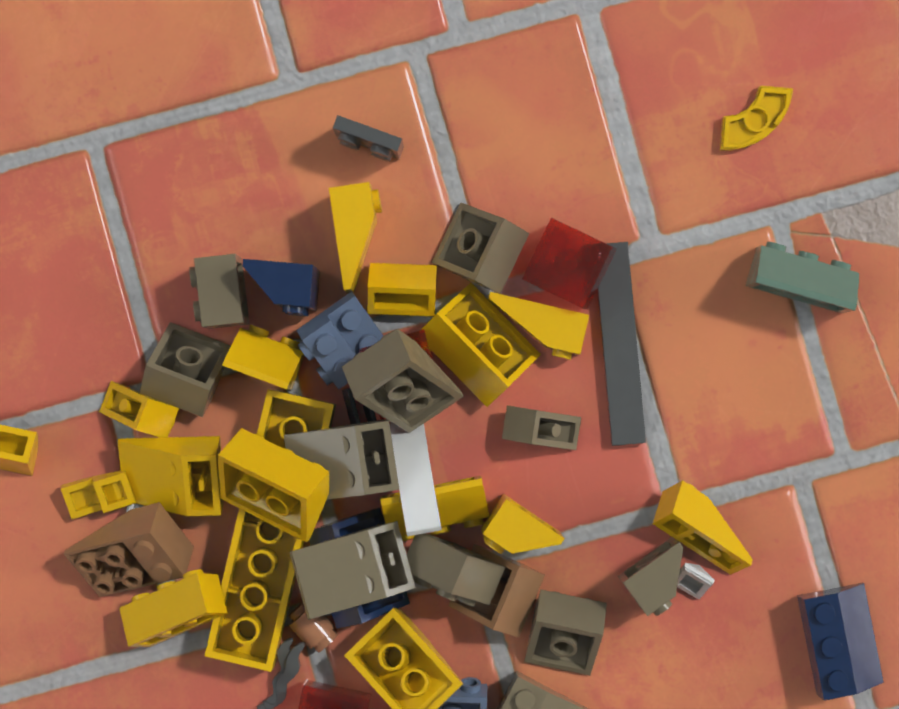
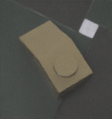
[502,405,581,450]

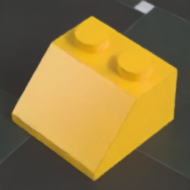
[222,324,305,390]

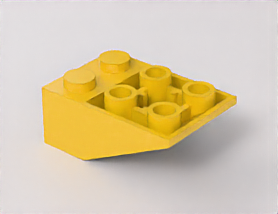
[118,436,224,516]

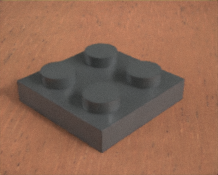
[333,115,404,162]

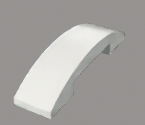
[390,422,442,536]

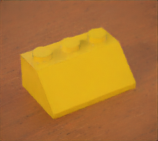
[416,283,541,407]
[218,428,329,542]
[380,475,490,541]
[481,494,565,554]

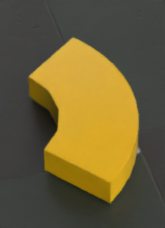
[719,86,793,151]

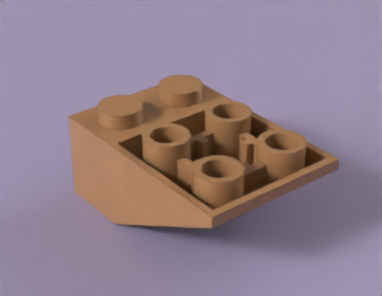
[64,502,194,597]

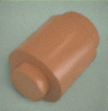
[288,602,338,653]

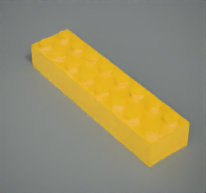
[205,389,336,672]

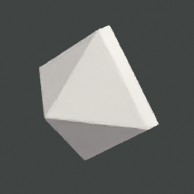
[677,563,715,599]

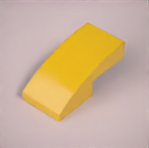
[61,470,136,519]

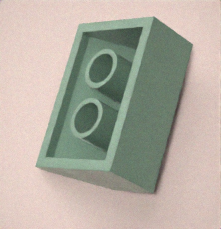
[745,242,859,313]

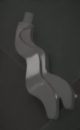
[257,638,305,709]

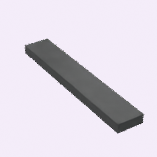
[593,242,646,446]

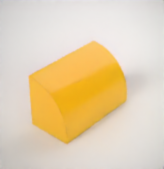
[367,263,437,316]
[0,424,38,476]

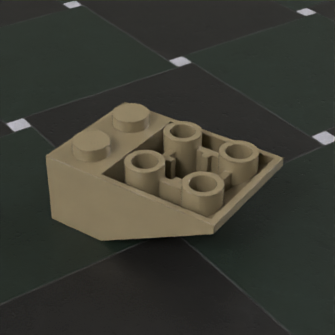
[283,419,399,500]
[289,521,416,620]

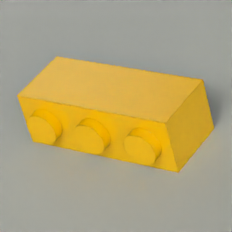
[119,569,228,647]

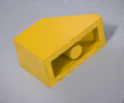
[99,381,179,437]

